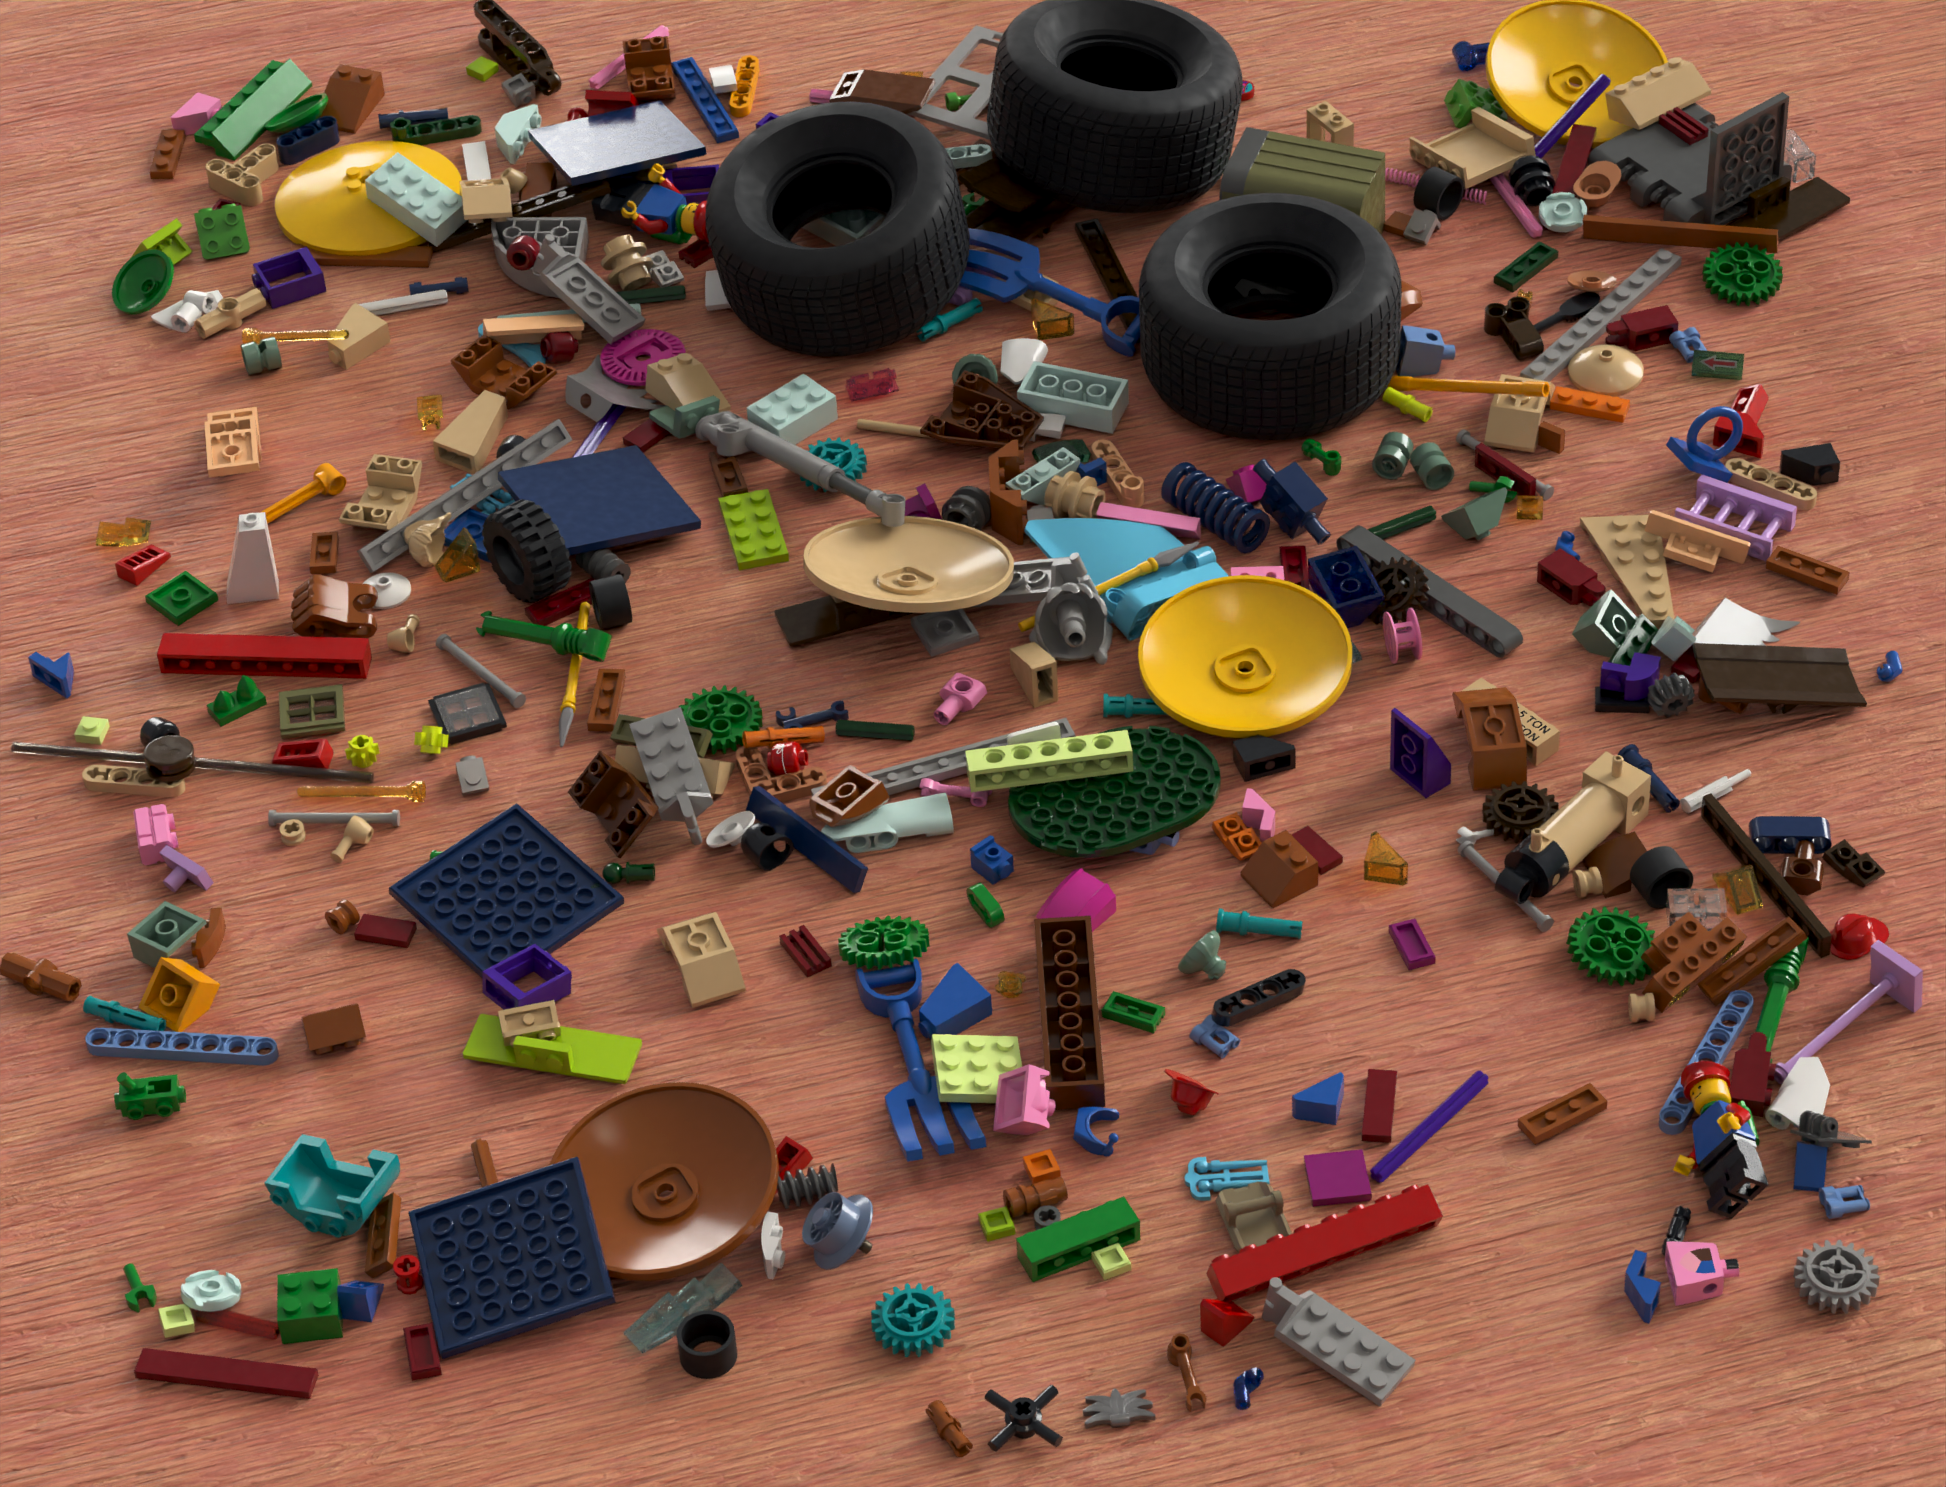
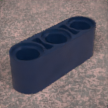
[276,116,340,165]
[1748,816,1832,854]

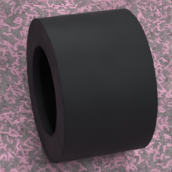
[1413,167,1464,220]
[589,574,632,629]
[1630,846,1693,909]
[677,1310,737,1379]

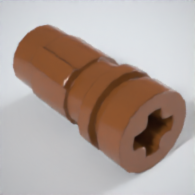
[1003,1177,1068,1218]

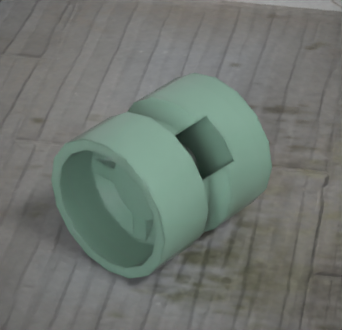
[240,336,282,375]
[1372,432,1414,480]
[1410,442,1454,490]

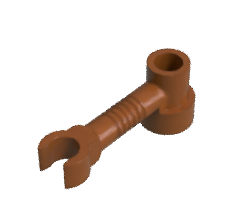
[1167,1333,1206,1412]

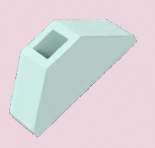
[495,104,542,164]
[1005,447,1080,505]
[1651,616,1697,661]

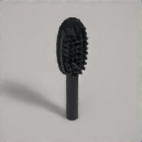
[1533,292,1600,333]

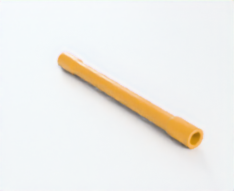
[1388,376,1550,397]

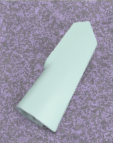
[821,793,954,853]

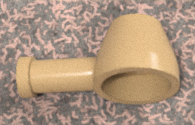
[500,167,527,194]
[387,614,420,653]
[330,815,374,863]

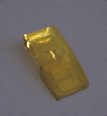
[96,517,151,547]

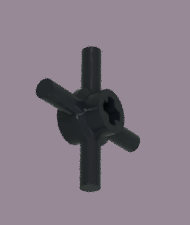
[985,1385,1063,1452]

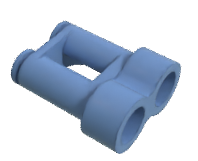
[1669,327,1709,363]
[1189,1015,1241,1059]
[1819,1185,1870,1219]

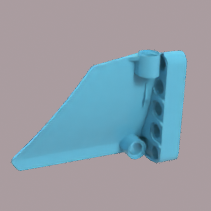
[1024,518,1229,641]

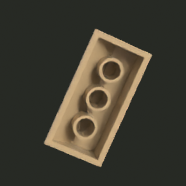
[1605,57,1711,130]
[615,745,735,799]

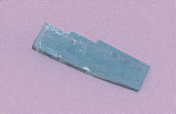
[623,1263,743,1353]

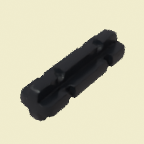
[1662,1206,1691,1256]

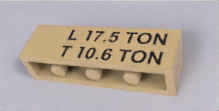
[1462,678,1560,766]

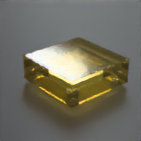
[1517,495,1543,520]

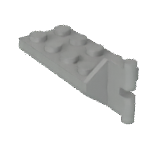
[532,234,646,344]
[971,553,1098,607]
[629,707,713,845]
[1262,1277,1416,1406]

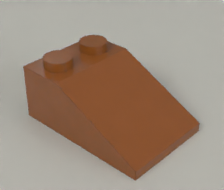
[319,64,385,134]

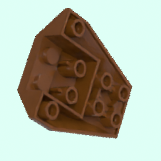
[830,69,936,114]
[920,370,1044,450]

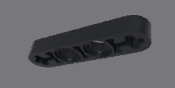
[1211,969,1306,1027]

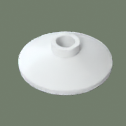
[363,572,411,609]
[706,811,755,848]

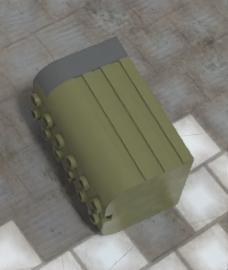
[1219,127,1385,234]

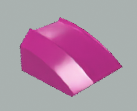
[1036,868,1116,932]

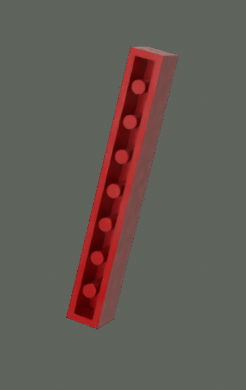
[157,633,372,679]
[1206,1184,1443,1301]

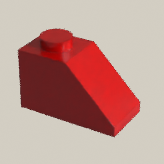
[1713,411,1764,458]

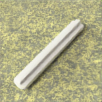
[358,289,448,316]

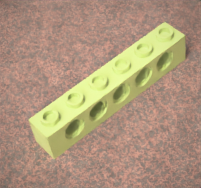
[965,730,1133,792]

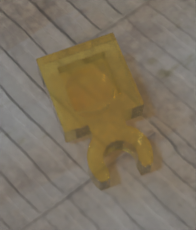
[417,394,443,431]

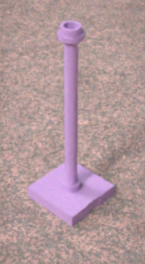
[1774,940,1923,1084]

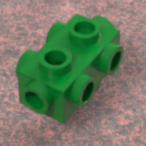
[114,1072,186,1120]

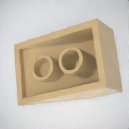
[645,353,731,412]

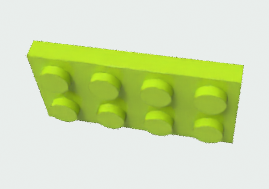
[718,489,789,571]

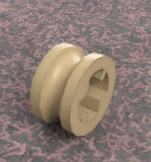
[280,819,306,846]

